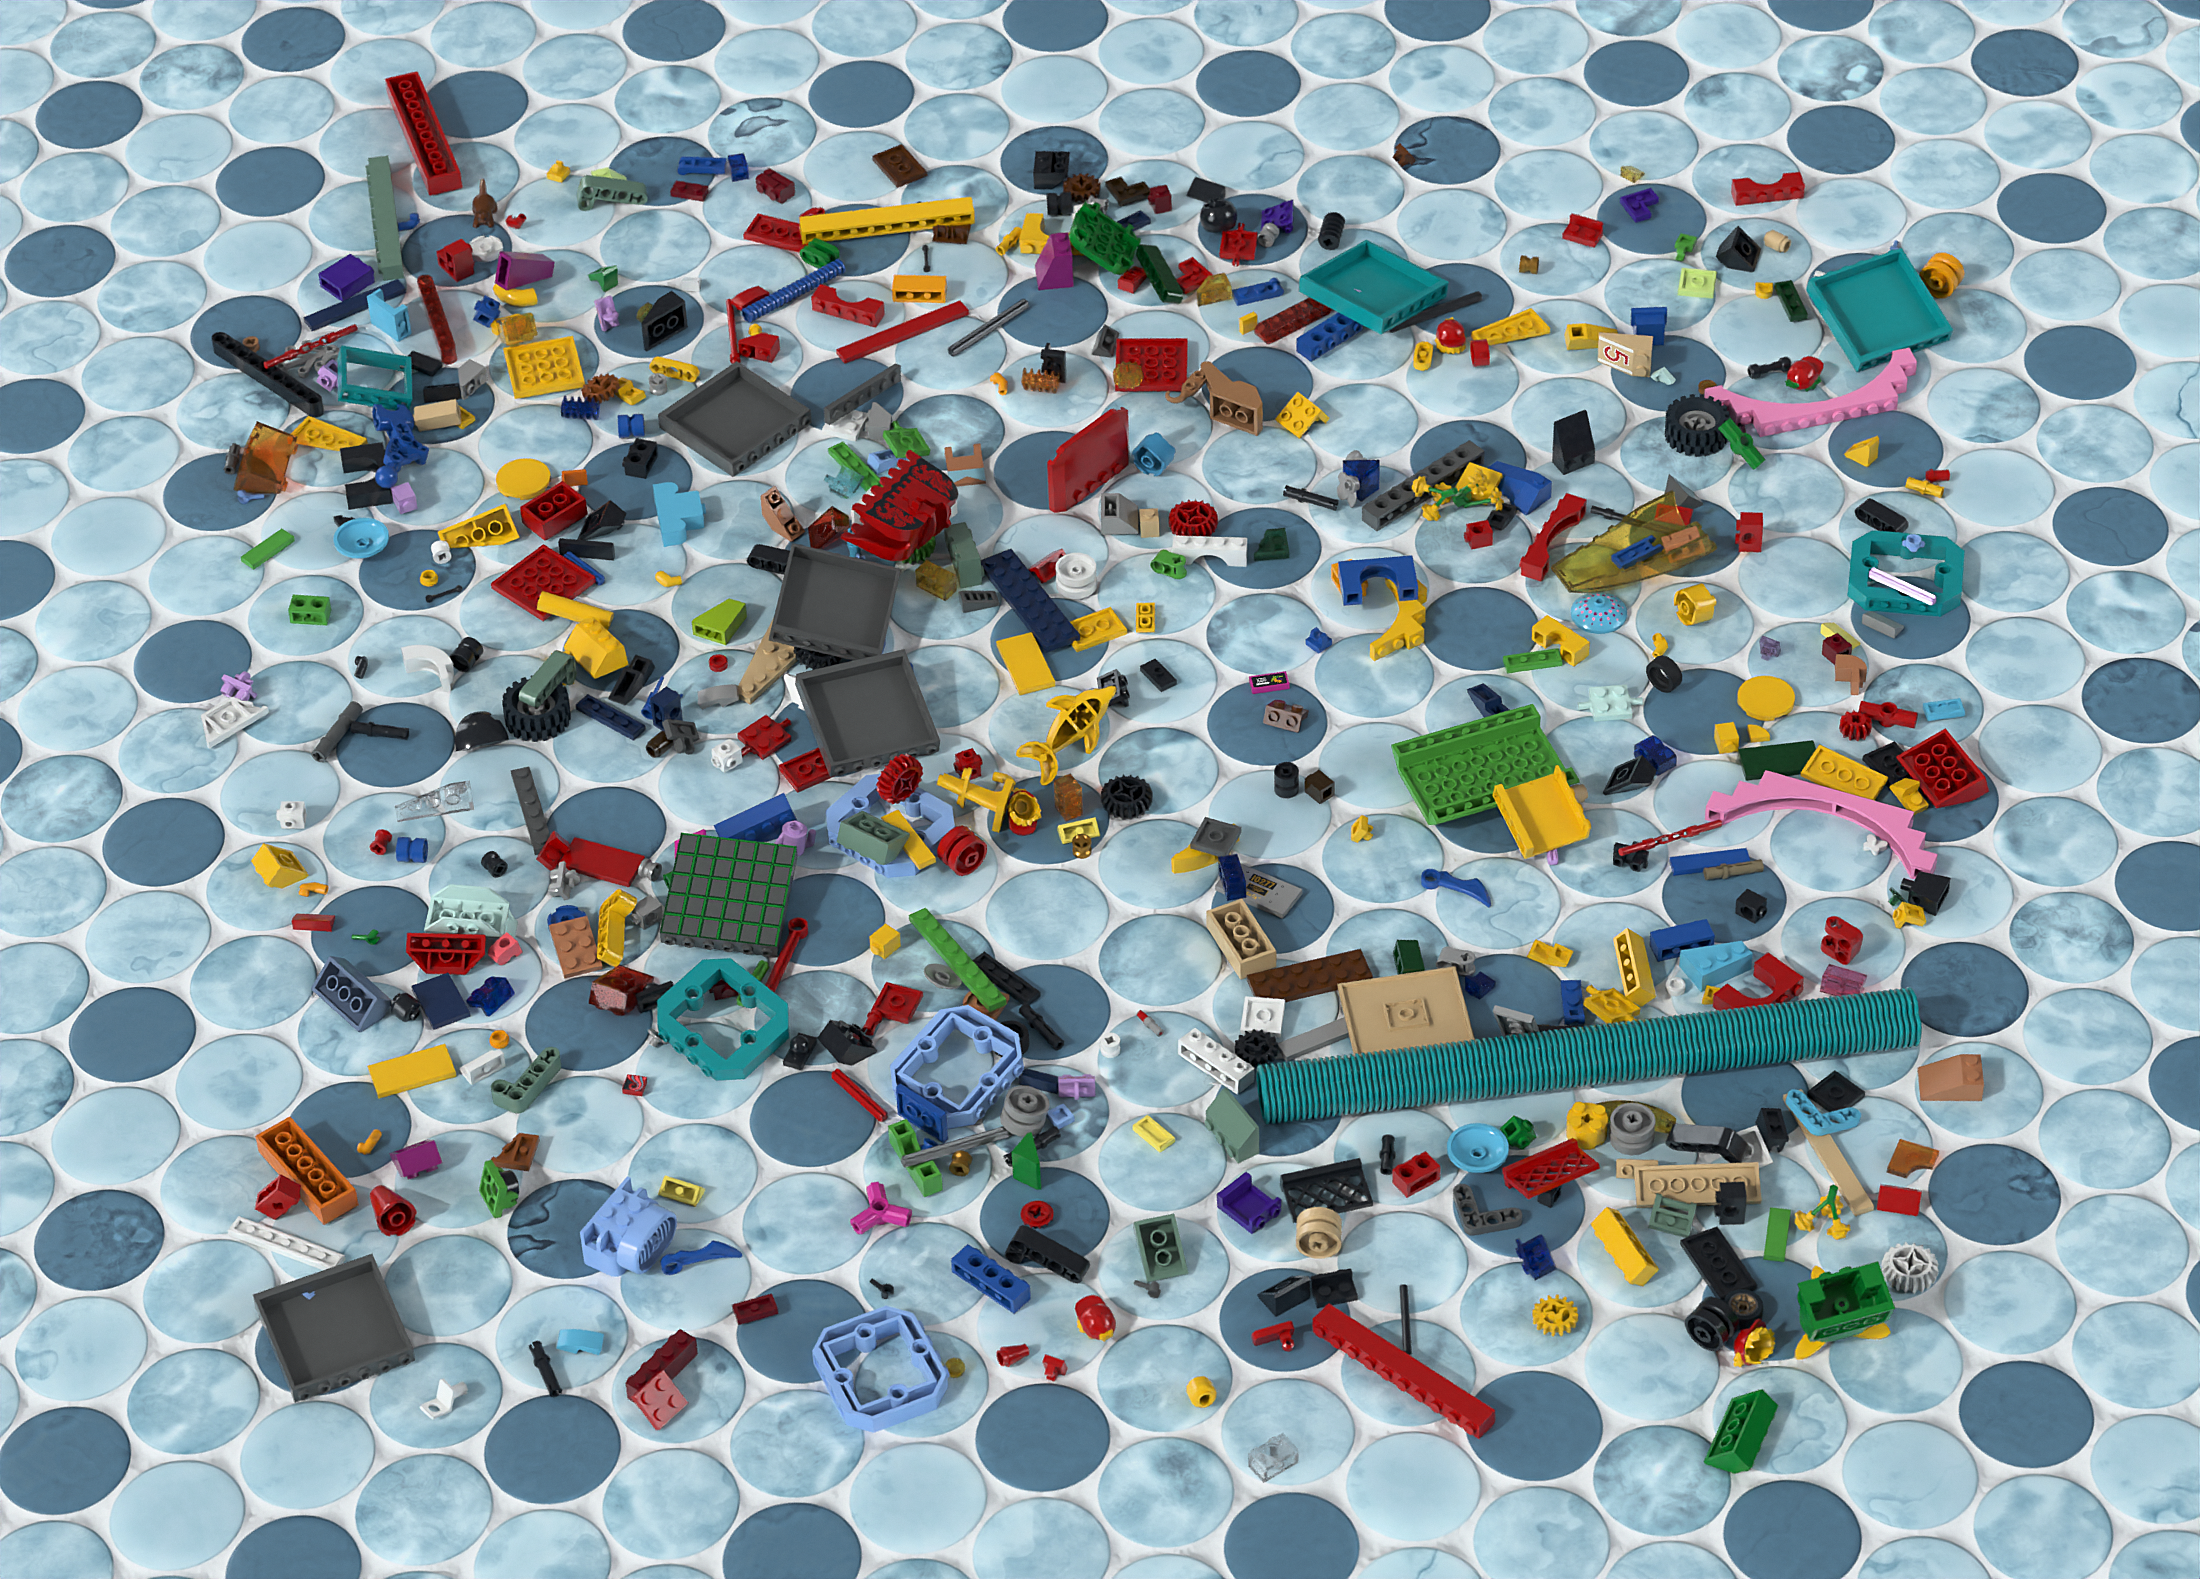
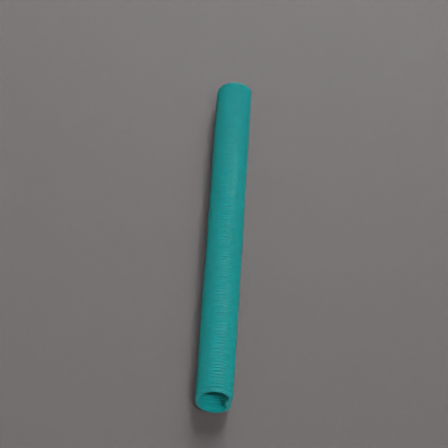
[1257,987,1922,1125]

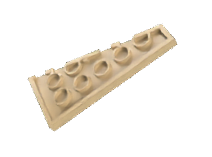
[738,620,798,705]

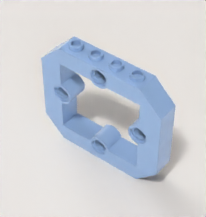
[826,774,955,878]
[890,1005,1024,1129]
[812,1306,950,1433]

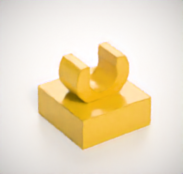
[546,160,570,183]
[1351,815,1373,843]

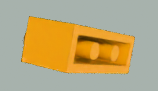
[892,275,947,303]

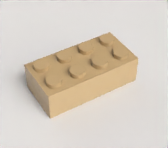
[1206,899,1276,980]

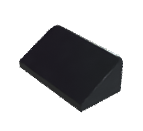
[1187,177,1225,203]
[423,383,460,403]

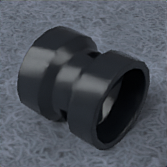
[481,851,508,878]

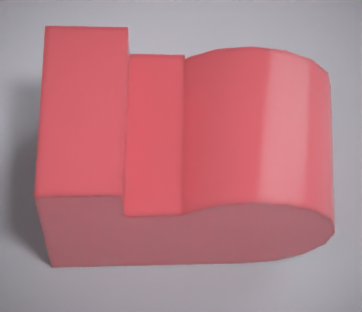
[488,932,523,965]

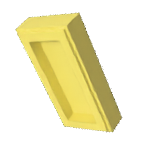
[1132,1115,1175,1152]

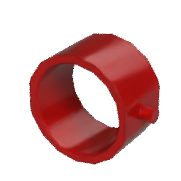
[1470,339,1490,367]

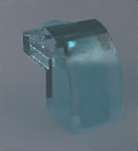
[824,465,864,499]

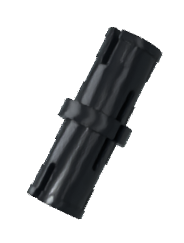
[1379,1134,1396,1175]

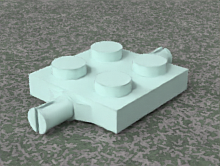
[1578,684,1643,722]

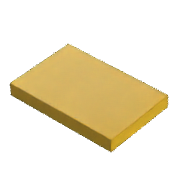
[1070,607,1127,652]

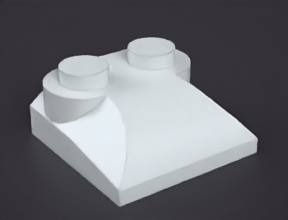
[1727,1125,1773,1168]

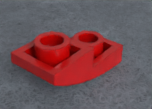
[730,286,770,311]

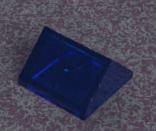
[1343,460,1380,502]

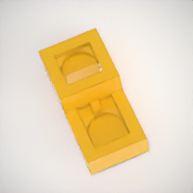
[615,377,646,406]
[1527,939,1574,967]

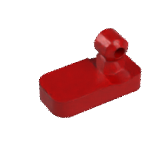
[1251,1321,1295,1352]

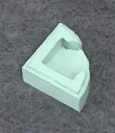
[1650,367,1676,385]

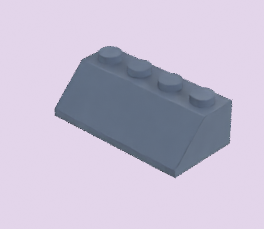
[311,956,392,1032]

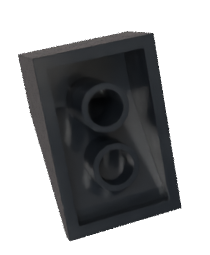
[641,291,688,352]
[1552,410,1595,475]

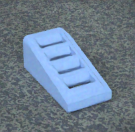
[867,449,908,474]

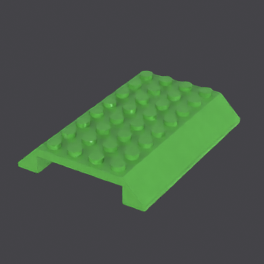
[1391,704,1580,825]

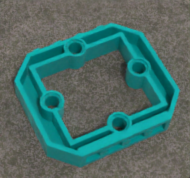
[1847,530,1965,617]
[657,958,790,1081]

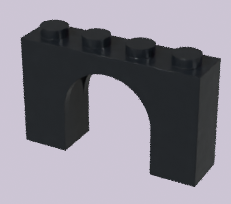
[340,442,392,510]

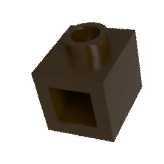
[1305,770,1335,804]

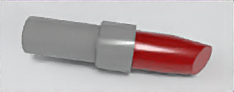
[1136,1010,1164,1036]

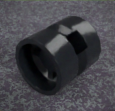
[1046,192,1072,216]
[450,637,483,672]
[1274,762,1299,798]

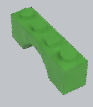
[888,1119,943,1197]

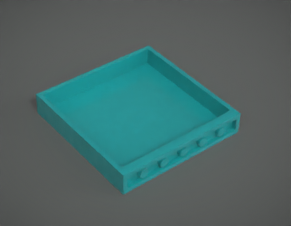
[1299,239,1449,334]
[1806,248,1953,373]

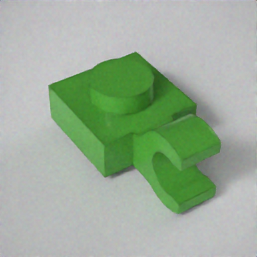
[1675,233,1697,261]

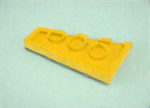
[287,416,368,451]

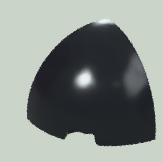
[455,711,509,752]

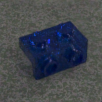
[466,976,515,1017]
[1515,1234,1557,1280]

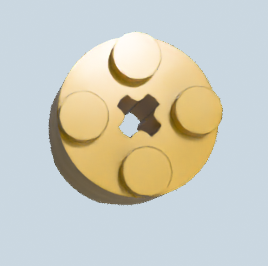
[1674,583,1716,626]
[1566,1102,1608,1150]

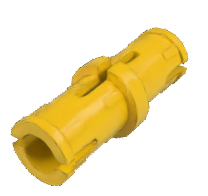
[996,226,1022,255]
[1905,477,1944,498]

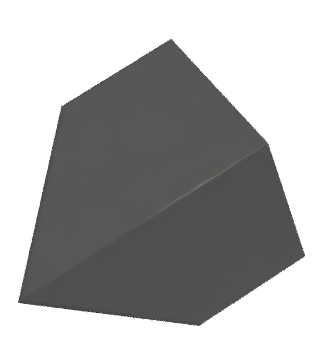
[1663,474,1703,509]

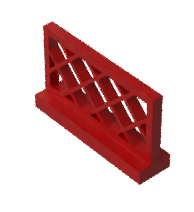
[1502,1138,1600,1199]

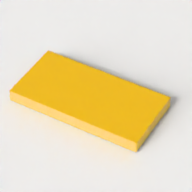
[996,632,1055,695]
[1801,744,1888,801]
[368,1044,456,1098]

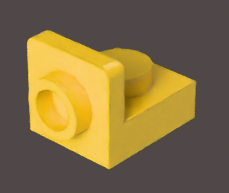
[1893,902,1926,929]

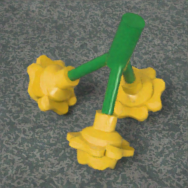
[1412,476,1458,521]
[1794,1185,1851,1240]

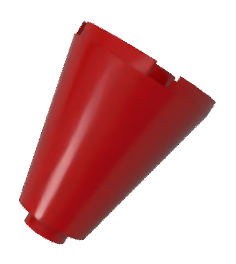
[370,1185,417,1236]

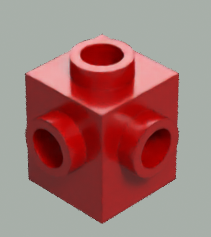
[953,748,983,781]

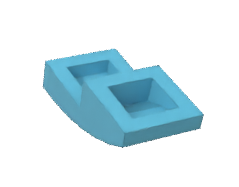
[556,1329,604,1355]

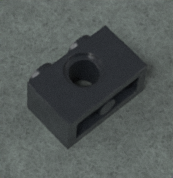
[1714,1182,1747,1225]

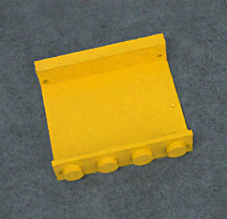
[1492,765,1591,859]

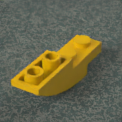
[1171,823,1239,874]

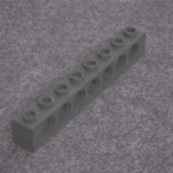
[1362,440,1484,531]

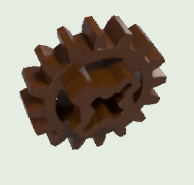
[1063,173,1101,203]

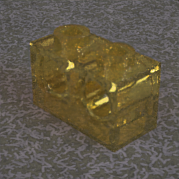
[915,560,957,601]

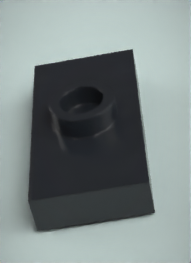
[1140,658,1177,692]

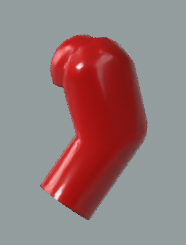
[799,207,825,217]

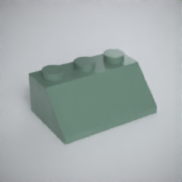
[837,811,910,865]
[1204,1088,1259,1164]

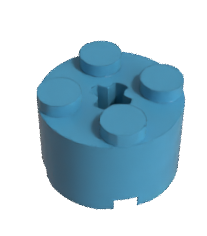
[1132,432,1176,476]

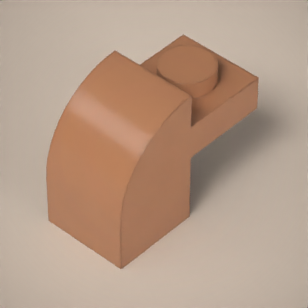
[1835,654,1867,695]

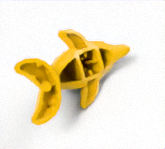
[1016,686,1117,785]

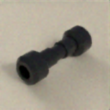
[1748,356,1792,379]

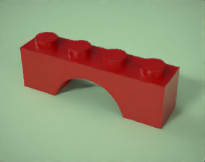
[1731,172,1805,206]
[811,284,885,328]

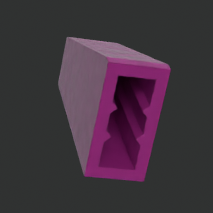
[495,251,555,290]

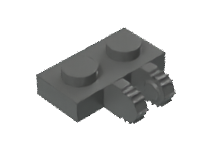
[662,719,700,755]

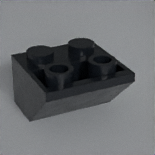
[1033,151,1070,190]
[817,1019,877,1066]

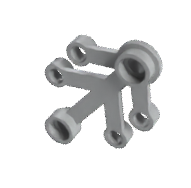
[275,340,339,378]

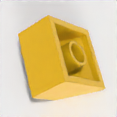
[251,843,309,889]

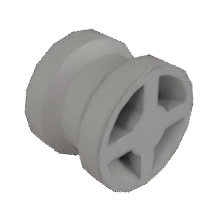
[649,373,667,396]
[638,858,662,882]

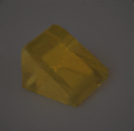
[1620,166,1645,183]

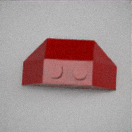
[406,933,486,975]

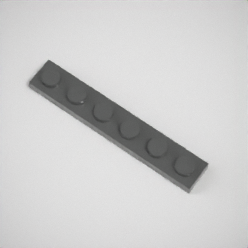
[824,363,901,425]
[511,766,550,855]

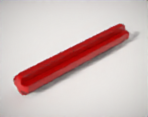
[831,1069,888,1122]

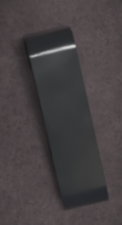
[1665,1124,1749,1163]
[1005,1225,1090,1283]

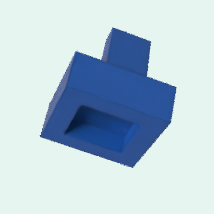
[1306,627,1332,654]

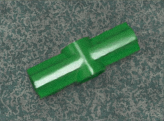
[1718,418,1766,470]

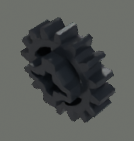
[1235,1029,1278,1067]

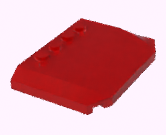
[1047,407,1130,513]

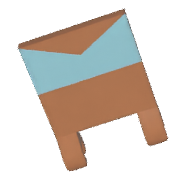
[944,443,986,487]

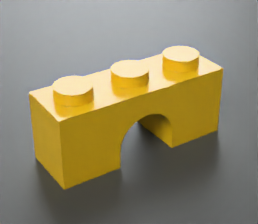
[1532,615,1590,667]

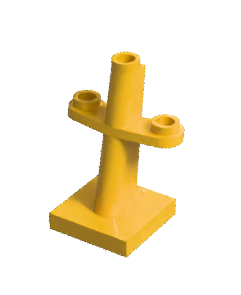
[937,767,1014,833]

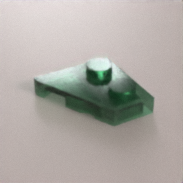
[1254,528,1290,561]

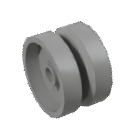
[1000,1086,1050,1137]
[1609,1103,1656,1156]

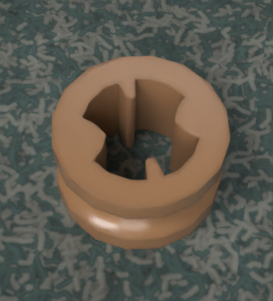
[243,336,260,352]

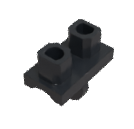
[1613,841,1649,872]

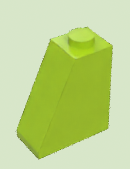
[692,598,747,645]

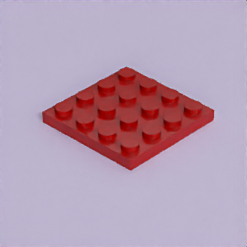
[1115,338,1188,392]
[491,544,596,622]

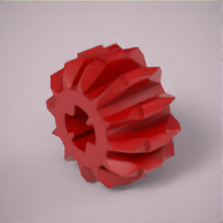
[1839,709,1872,741]

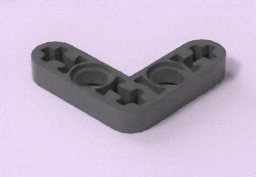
[1453,1184,1522,1236]

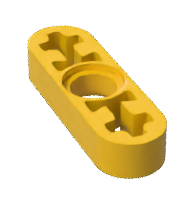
[649,356,700,382]

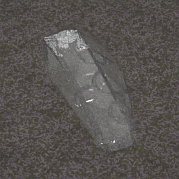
[395,780,474,822]

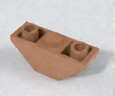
[760,486,805,542]

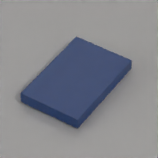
[896,1083,948,1143]

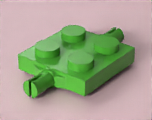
[883,421,930,458]

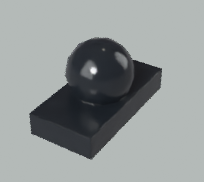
[634,981,674,1013]
[783,1033,817,1071]

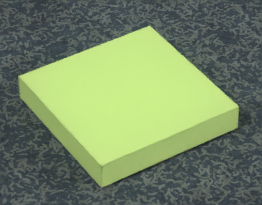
[1678,268,1717,299]

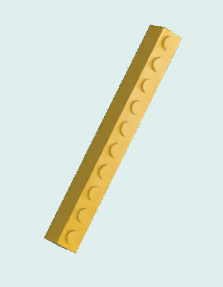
[799,197,975,244]

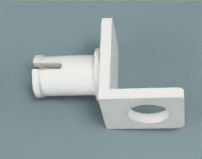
[420,1379,468,1419]

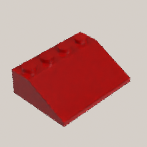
[1896,728,1989,809]

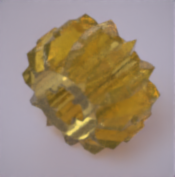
[1113,361,1143,390]

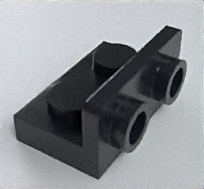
[1041,343,1066,383]
[1097,669,1130,707]
[1311,1268,1358,1308]

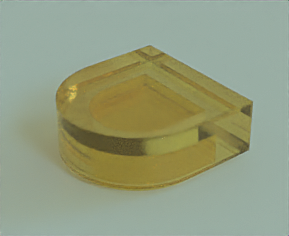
[637,302,653,323]

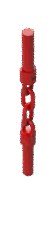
[264,324,358,369]
[1618,820,1722,856]

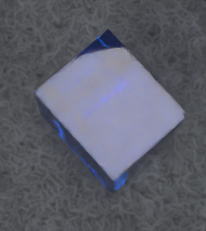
[727,153,749,182]

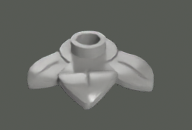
[1337,472,1360,508]

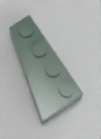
[944,522,985,589]

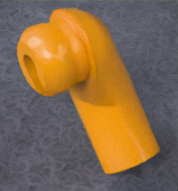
[990,372,1008,395]
[298,882,329,897]
[357,1129,382,1155]

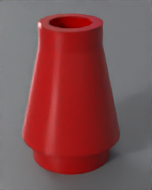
[996,1344,1029,1367]

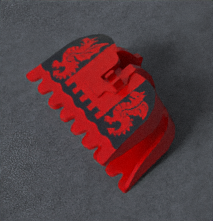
[841,450,958,561]

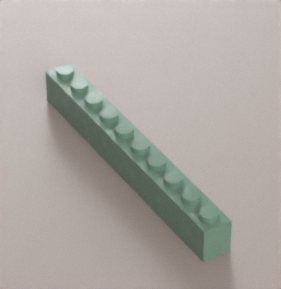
[365,155,404,281]

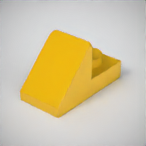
[1889,778,1929,815]

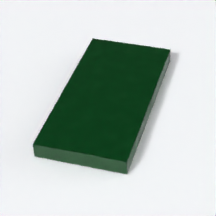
[1738,740,1816,781]

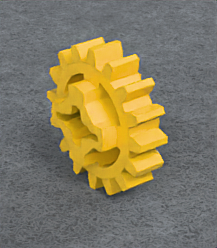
[1532,1295,1578,1337]

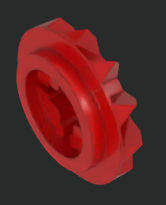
[1021,1201,1054,1229]

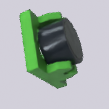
[479,1160,519,1218]

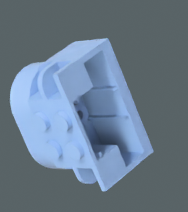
[580,1176,677,1277]

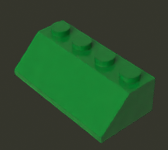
[1704,1389,1779,1474]

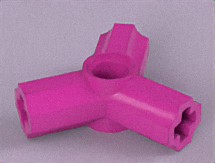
[850,1182,912,1235]

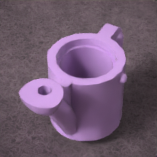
[774,821,816,856]

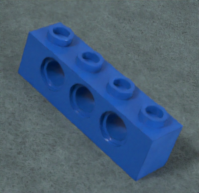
[1296,312,1363,362]
[951,1244,1031,1314]

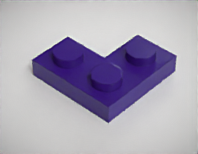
[1620,188,1659,223]

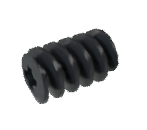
[1318,212,1345,250]

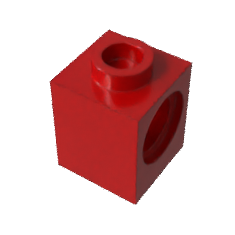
[1464,520,1493,550]

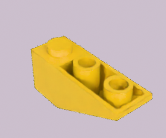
[1564,323,1618,350]

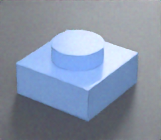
[1046,1104,1075,1129]

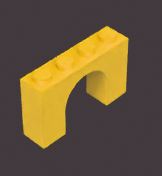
[1019,213,1084,255]

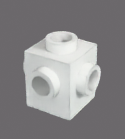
[711,739,743,773]
[276,801,307,829]

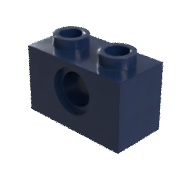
[650,686,683,731]

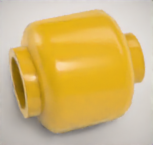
[1186,1376,1217,1408]

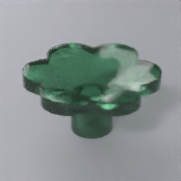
[1888,887,1907,907]

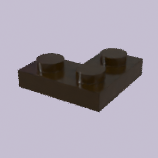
[1106,176,1150,206]

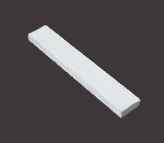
[228,1216,346,1270]

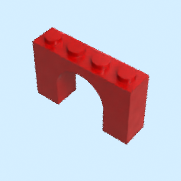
[1713,952,1804,1011]

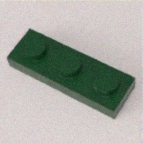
[1774,280,1808,322]

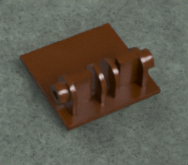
[932,224,971,244]

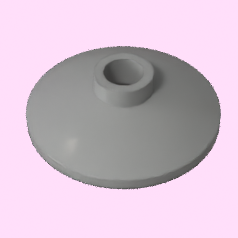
[924,963,962,989]

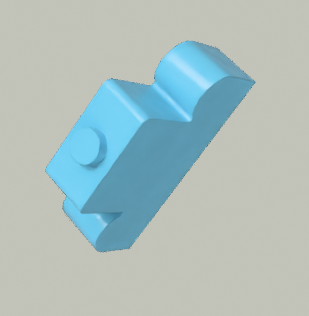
[653,482,706,547]

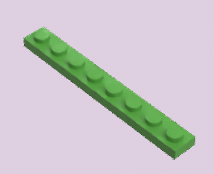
[909,907,1007,1012]

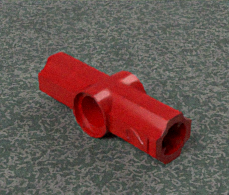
[1858,701,1918,729]

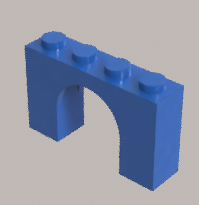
[1338,555,1418,606]

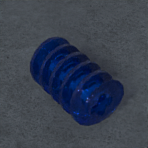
[561,396,600,420]

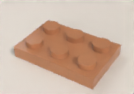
[549,916,602,979]

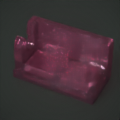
[1820,964,1867,996]

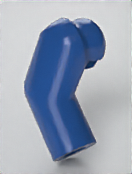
[397,213,420,231]

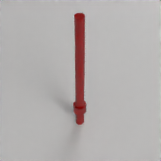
[726,299,741,364]

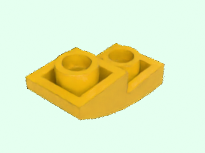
[1136,603,1155,633]

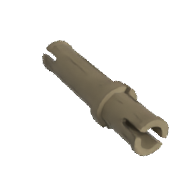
[1703,859,1764,880]

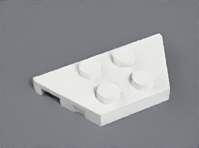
[201,697,269,749]

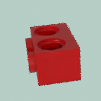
[1392,1151,1440,1198]

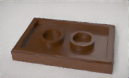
[872,144,927,188]

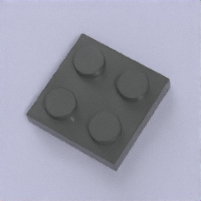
[1190,817,1241,859]

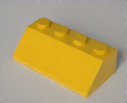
[564,617,629,679]

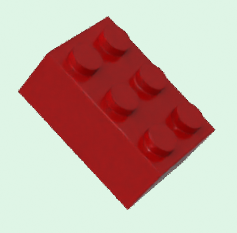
[520,481,588,541]

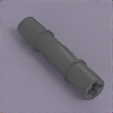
[311,701,363,762]

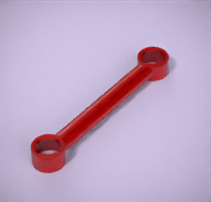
[765,917,808,993]

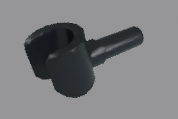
[870,1278,894,1299]

